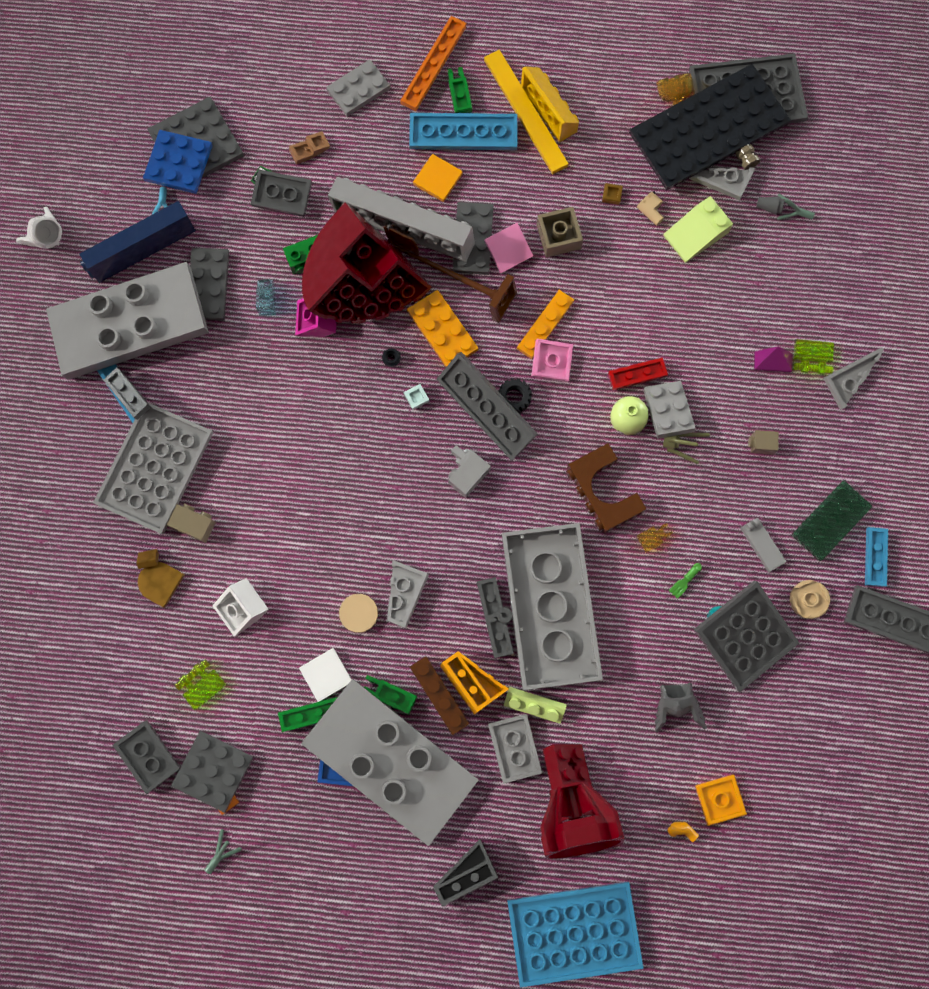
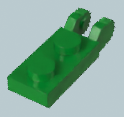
[447,67,472,113]
[362,675,418,715]

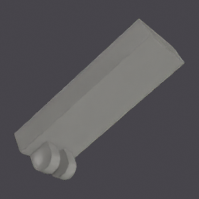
[740,518,786,572]

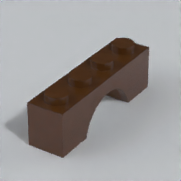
[410,656,469,735]

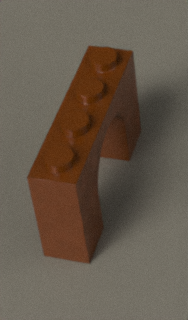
[566,443,646,534]

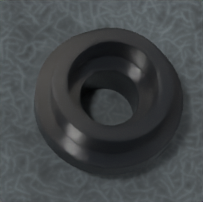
[382,348,401,367]

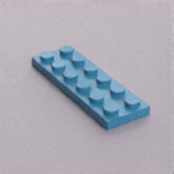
[409,113,517,150]

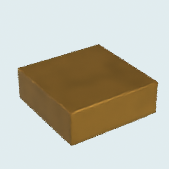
[602,183,623,205]
[136,549,159,569]

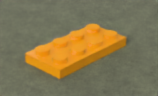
[407,290,479,367]

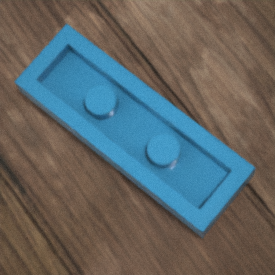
[865,527,888,587]

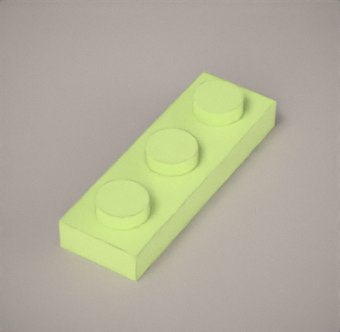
[503,687,567,724]

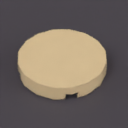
[790,580,830,619]
[339,594,378,633]

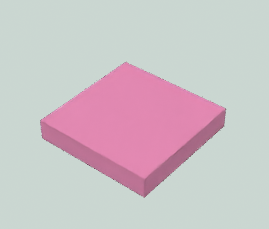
[484,223,533,273]
[531,339,573,382]

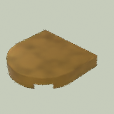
[138,562,185,608]

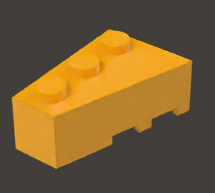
[440,651,509,715]

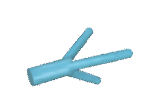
[152,187,168,214]

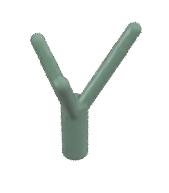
[777,194,815,220]
[204,829,242,874]

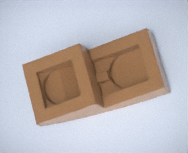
[289,131,330,164]

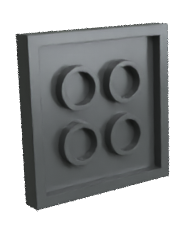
[171,731,254,813]

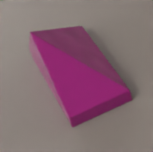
[754,346,793,372]

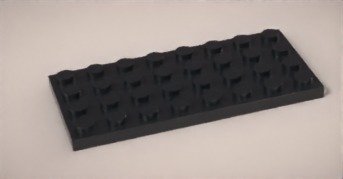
[629,64,791,191]

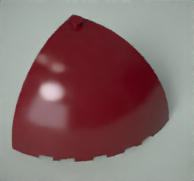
[302,202,432,324]

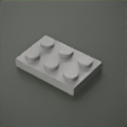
[326,59,390,117]
[644,381,695,439]
[488,714,542,784]

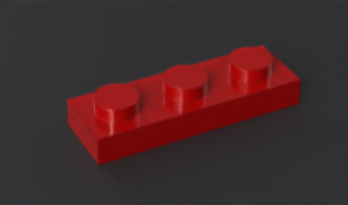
[608,357,668,390]

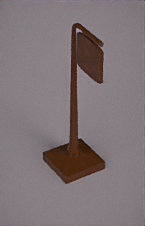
[383,225,517,323]

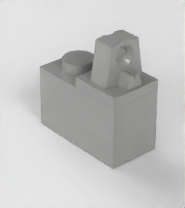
[448,445,491,498]

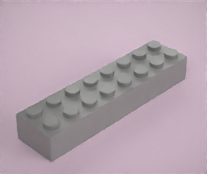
[328,177,475,262]

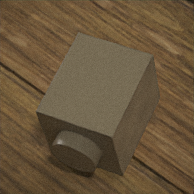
[748,430,779,455]

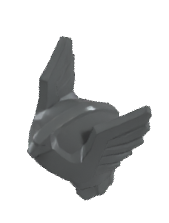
[655,683,707,733]

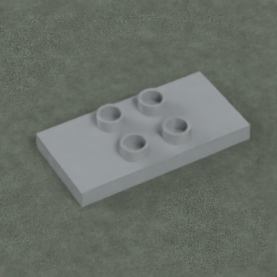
[46,262,209,380]
[502,523,603,691]
[301,679,478,846]

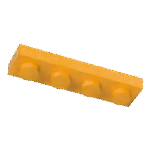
[517,290,574,359]

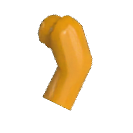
[668,822,699,842]

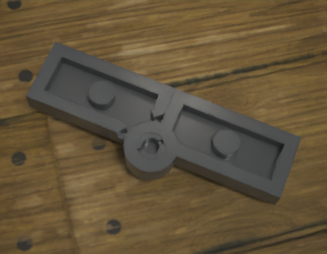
[477,577,514,658]

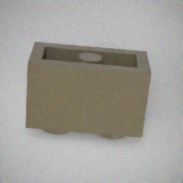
[167,504,216,543]

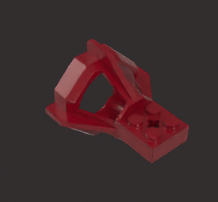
[540,744,624,860]

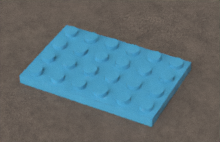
[507,881,643,988]

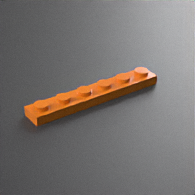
[400,16,466,111]

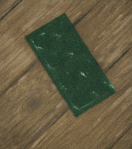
[791,480,873,562]

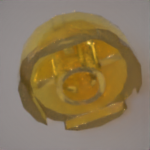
[656,73,693,106]

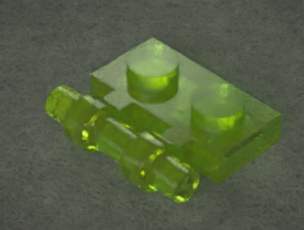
[794,339,834,375]
[174,659,227,711]

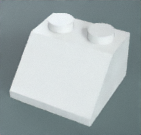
[213,578,268,637]

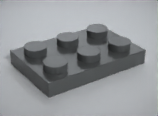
[251,169,312,217]
[113,720,180,794]

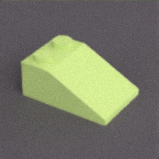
[663,196,733,263]

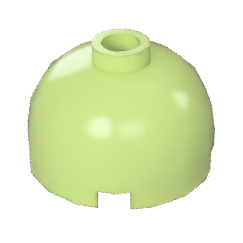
[610,396,649,435]

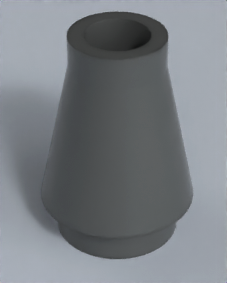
[756,197,785,215]

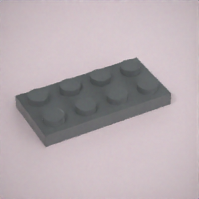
[452,202,494,275]
[190,248,229,321]

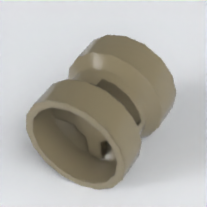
[736,144,761,170]

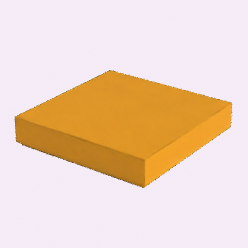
[413,154,463,202]
[695,774,747,826]

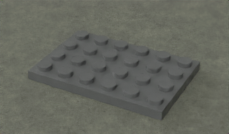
[689,53,808,123]

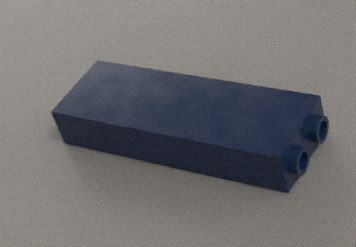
[79,201,196,283]

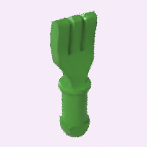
[669,563,702,598]

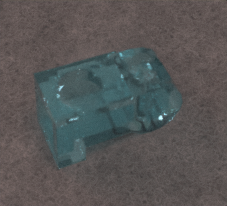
[256,279,276,316]

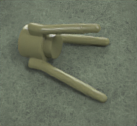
[663,433,710,464]

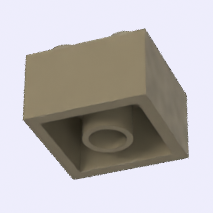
[536,207,583,258]

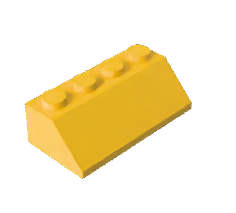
[521,66,579,143]

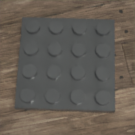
[147,97,244,178]
[694,581,799,692]

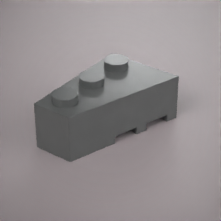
[433,839,499,907]

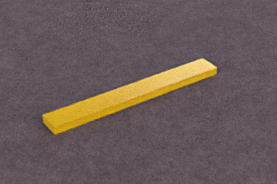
[484,49,568,175]

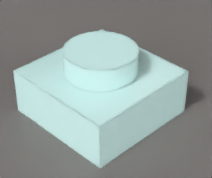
[404,384,429,410]

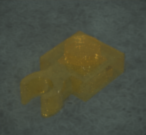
[636,523,673,553]

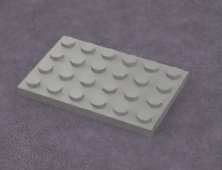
[93,403,214,535]

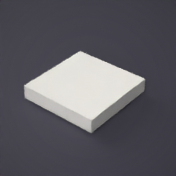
[299,648,352,702]

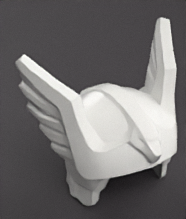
[16,207,62,249]

